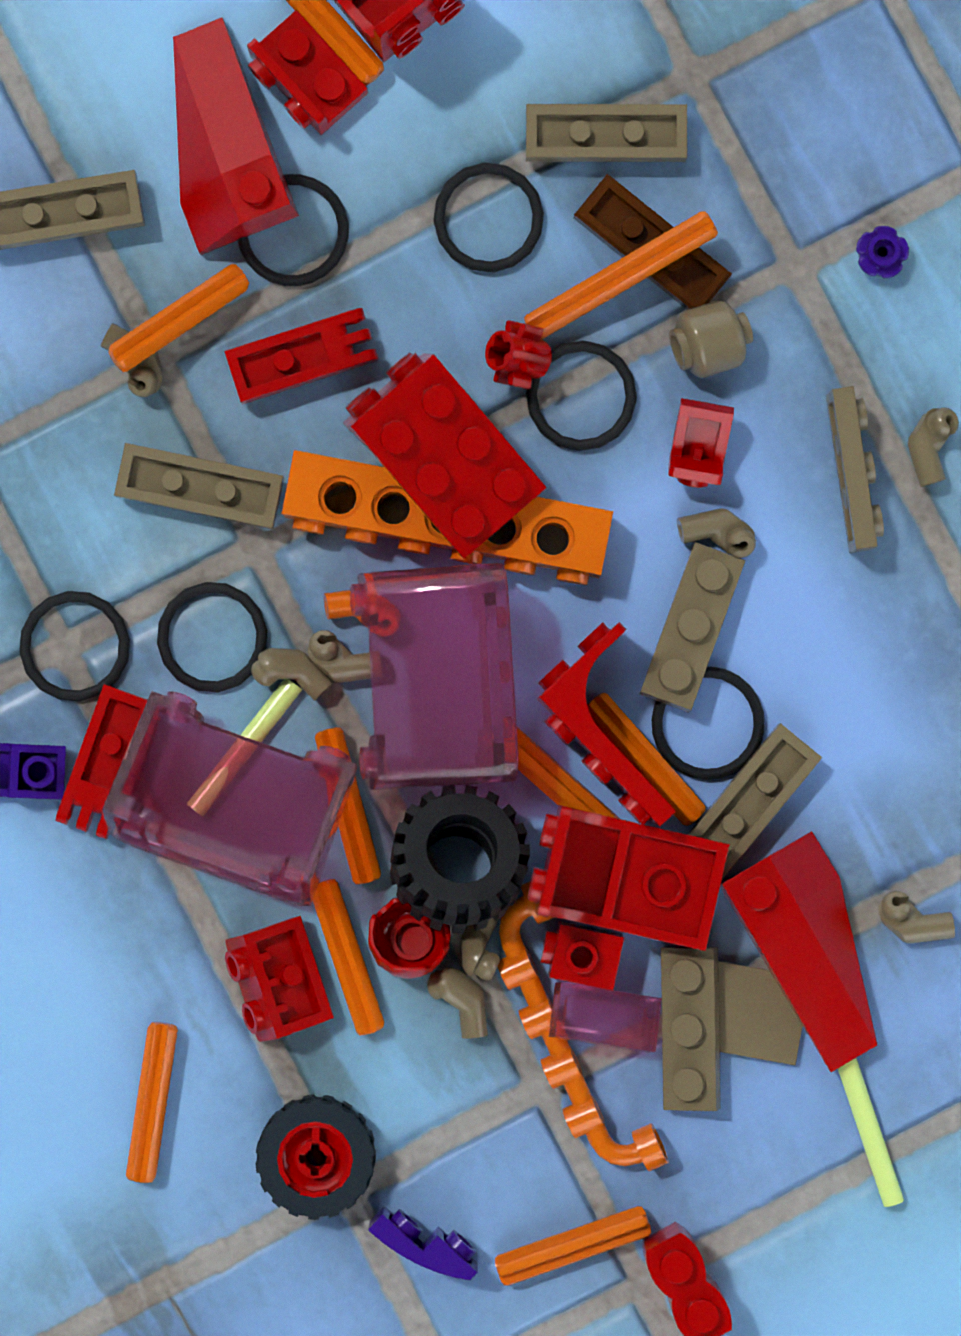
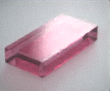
[549,982,662,1053]

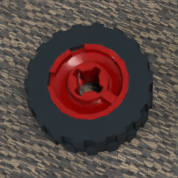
[255,1094,376,1220]

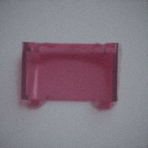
[350,563,518,790]
[102,691,357,906]

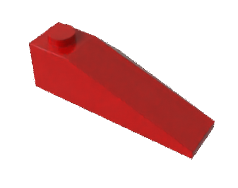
[173,17,299,255]
[720,831,877,1072]

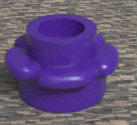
[856,226,909,279]

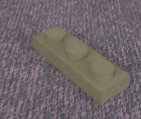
[526,104,687,162]
[0,170,145,250]
[826,386,884,553]
[114,443,284,530]
[639,542,746,713]
[687,723,822,881]
[661,946,721,1111]

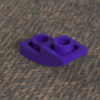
[0,743,66,800]
[368,1206,478,1281]

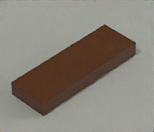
[573,174,732,310]

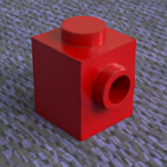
[540,921,624,991]

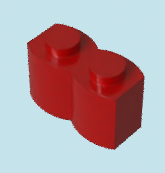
[642,1222,732,1336]

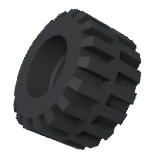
[390,785,530,933]

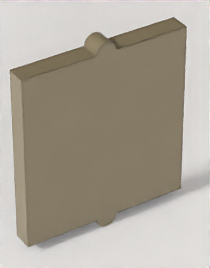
[718,961,803,1065]

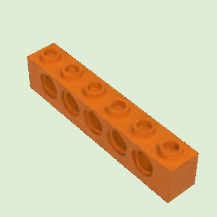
[281,450,613,585]

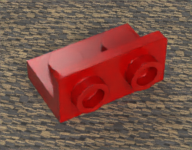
[247,10,368,135]
[225,916,334,1042]

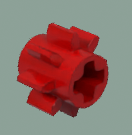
[485,320,552,390]

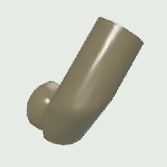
[101,323,163,397]
[908,408,959,487]
[677,508,756,558]
[308,630,384,683]
[251,648,334,701]
[878,891,955,944]
[461,918,500,981]
[427,967,488,1039]

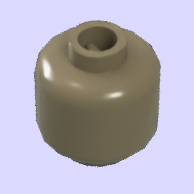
[669,300,753,378]

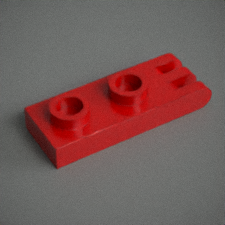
[224,308,379,405]
[55,684,157,839]

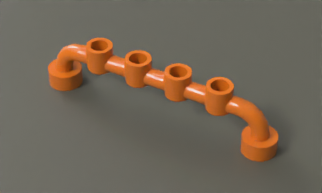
[497,881,669,1172]

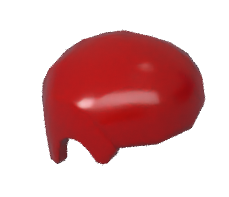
[368,898,451,979]

